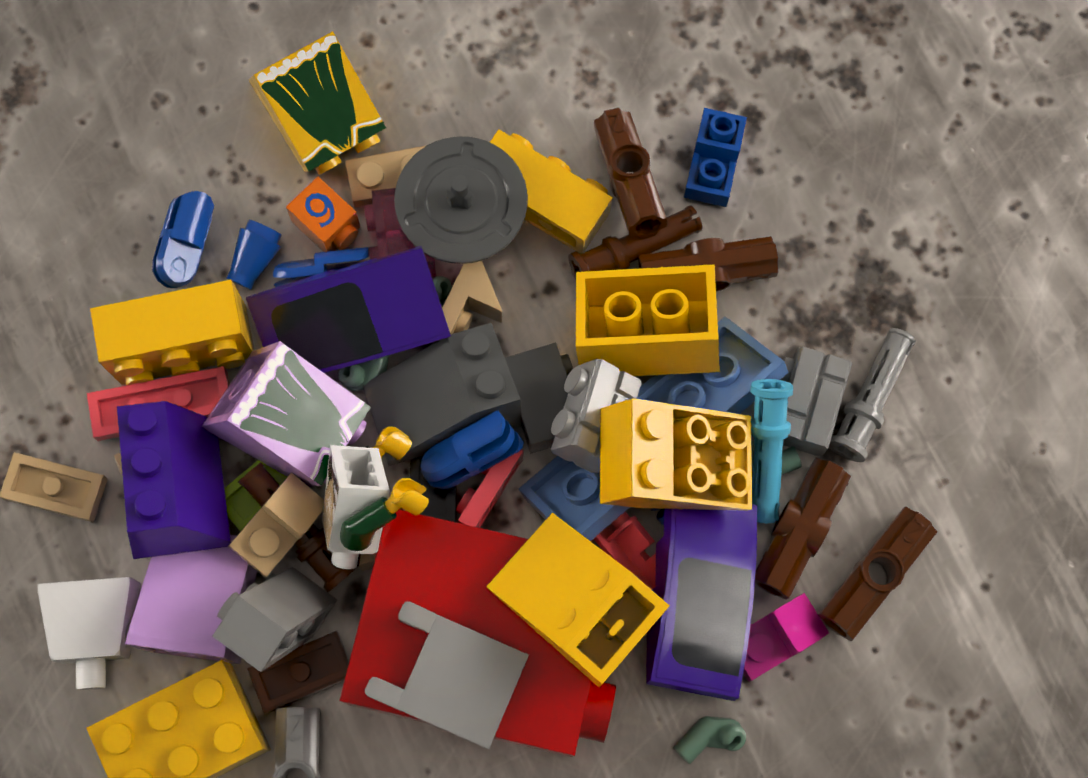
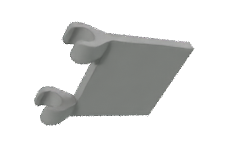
[365,602,529,749]

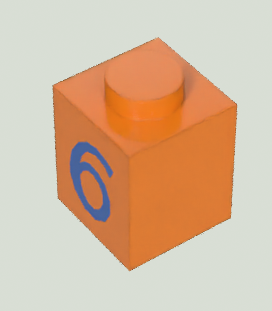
[286,176,361,252]

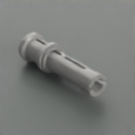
[829,328,916,462]

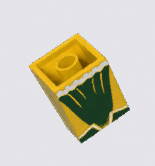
[248,31,386,175]

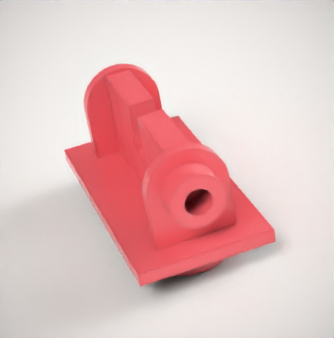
[593,511,656,590]

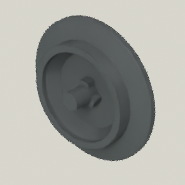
[394,136,528,264]

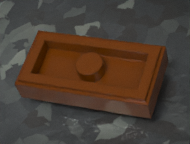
[247,631,349,714]

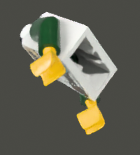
[322,426,429,569]

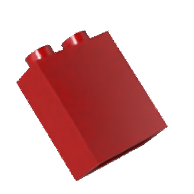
[339,510,617,757]

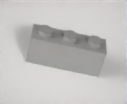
[212,567,337,672]

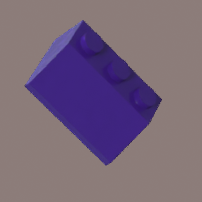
[117,401,231,559]

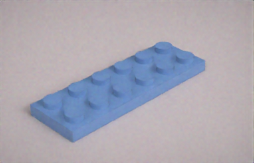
[518,316,789,541]

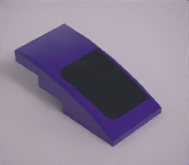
[246,245,451,373]
[646,504,757,701]

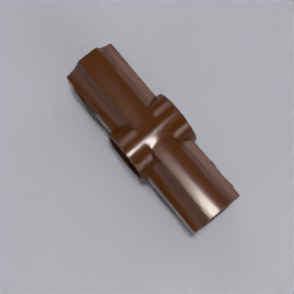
[594,108,667,239]
[638,236,778,292]
[755,457,851,600]
[818,507,937,641]

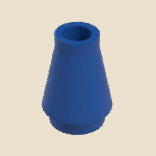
[226,219,282,290]

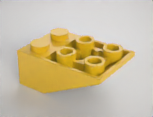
[600,398,752,511]
[486,513,670,687]

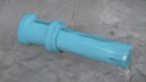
[750,379,793,524]

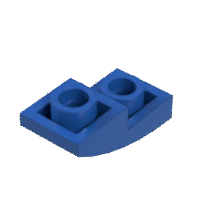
[683,107,747,207]

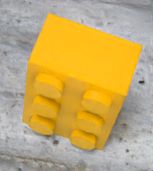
[576,264,720,376]
[90,280,255,385]
[86,660,271,778]

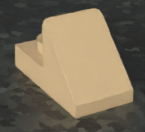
[434,261,502,342]
[228,472,324,577]

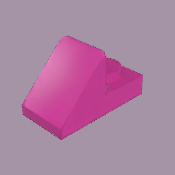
[743,593,829,682]

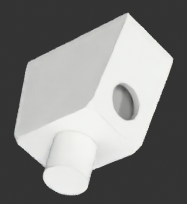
[38,577,140,690]

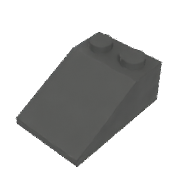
[363,323,522,466]

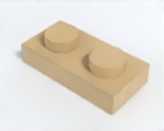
[345,145,427,208]
[0,452,108,523]

